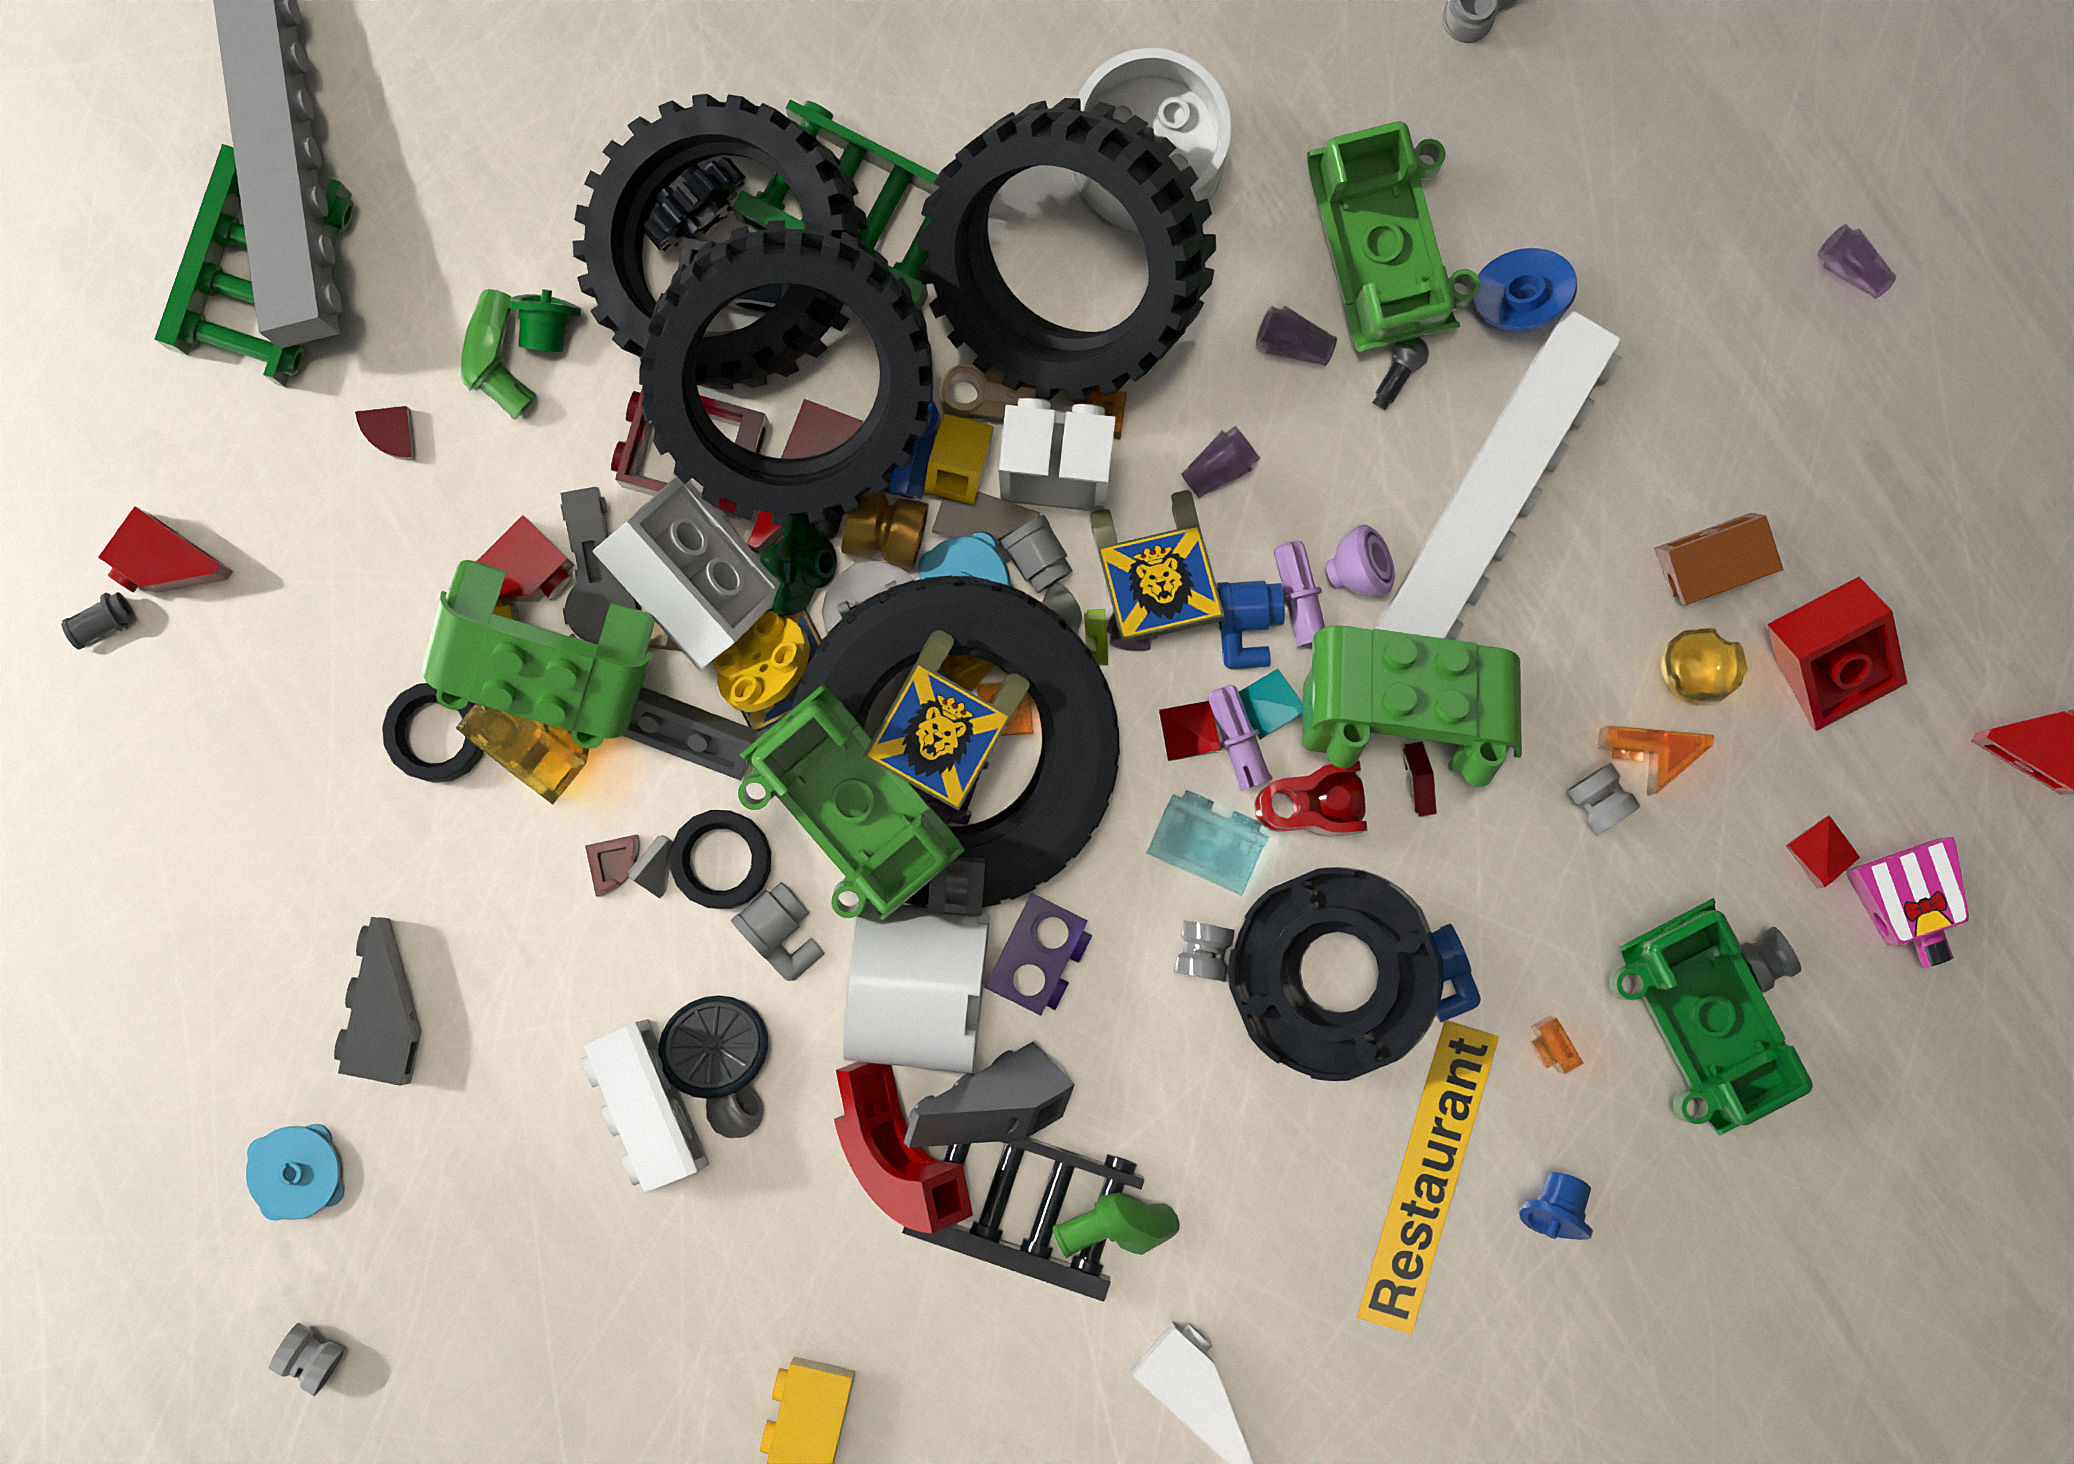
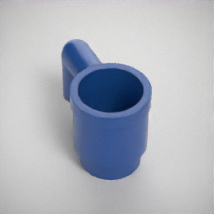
[1217,580,1285,669]
[1432,923,1481,1023]

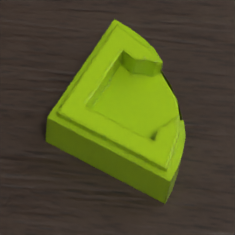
[1084,609,1108,666]

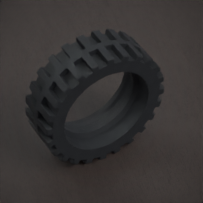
[572,94,869,390]
[917,98,1217,401]
[639,220,934,526]

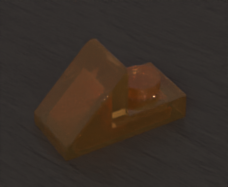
[1598,725,1714,796]

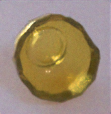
[1660,628,1748,706]

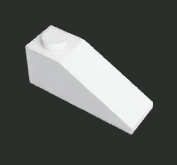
[1131,1321,1254,1464]

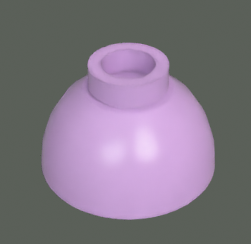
[1326,524,1395,596]

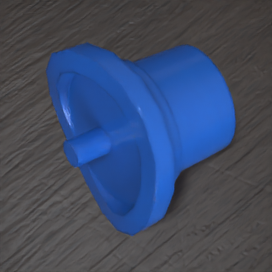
[1519,1172,1593,1240]

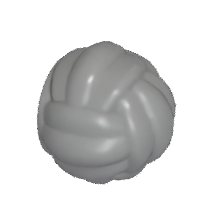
[706,1085,763,1138]

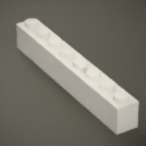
[1375,308,1622,640]

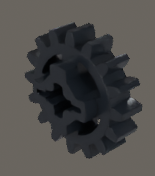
[643,156,746,252]

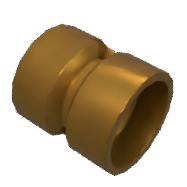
[841,490,929,570]

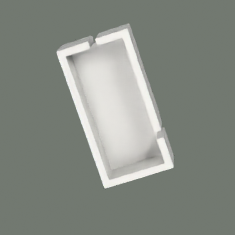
[998,398,1115,511]

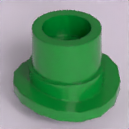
[508,289,581,352]

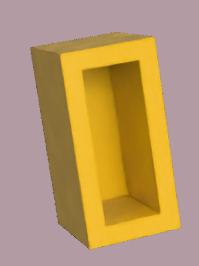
[759,1356,856,1464]

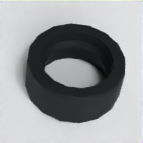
[382,683,488,783]
[669,810,772,909]

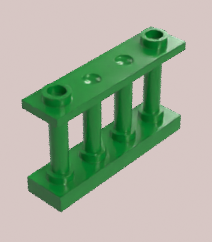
[732,99,939,310]
[154,144,354,387]

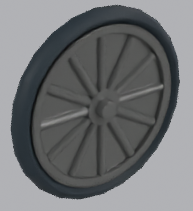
[658,995,768,1099]

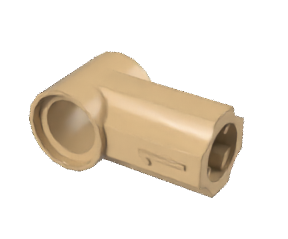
[939,364,1042,422]

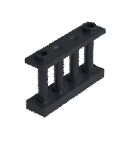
[902,1137,1145,1302]

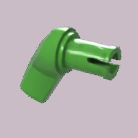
[461,289,537,420]
[1053,1193,1180,1258]

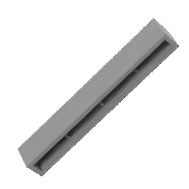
[213,0,342,348]

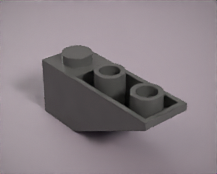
[334,917,422,1086]
[904,1042,1075,1148]

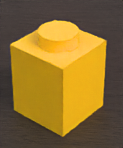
[924,413,994,505]

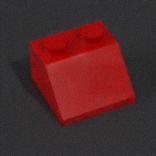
[1767,577,1908,731]

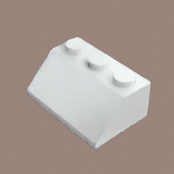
[592,476,781,670]
[581,1019,709,1193]

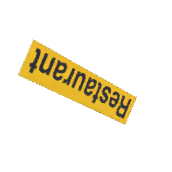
[1356,1020,1499,1335]

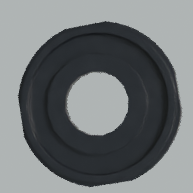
[1228,867,1444,1081]

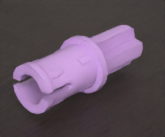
[1274,541,1325,647]
[1208,685,1273,791]

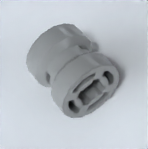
[1567,763,1640,835]
[1174,920,1235,982]
[269,1323,344,1396]

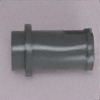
[61,592,134,650]

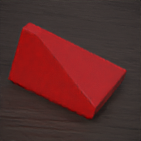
[1159,701,1221,761]
[1786,815,1861,888]

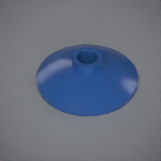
[1473,248,1577,331]

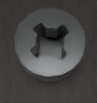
[1741,927,1802,993]

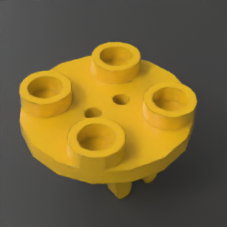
[713,611,810,713]

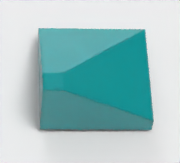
[1239,669,1303,740]

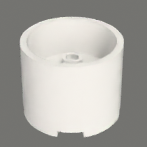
[1071,48,1231,234]
[843,902,990,1074]

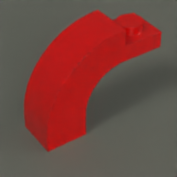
[834,1061,973,1234]

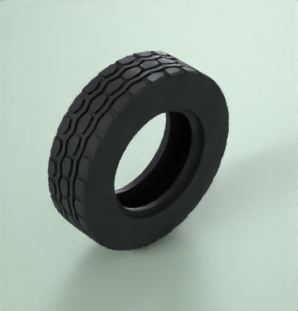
[791,575,1120,908]

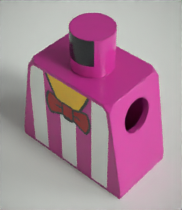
[1846,837,1969,968]

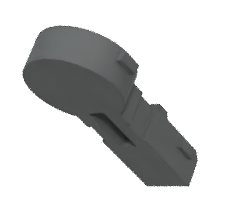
[560,486,642,644]

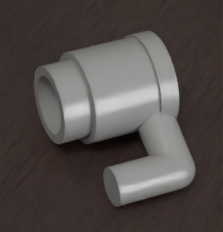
[1442,0,1517,43]
[998,515,1073,593]
[730,882,825,981]

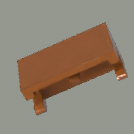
[1654,513,1784,605]

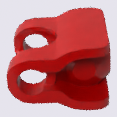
[1254,761,1368,836]

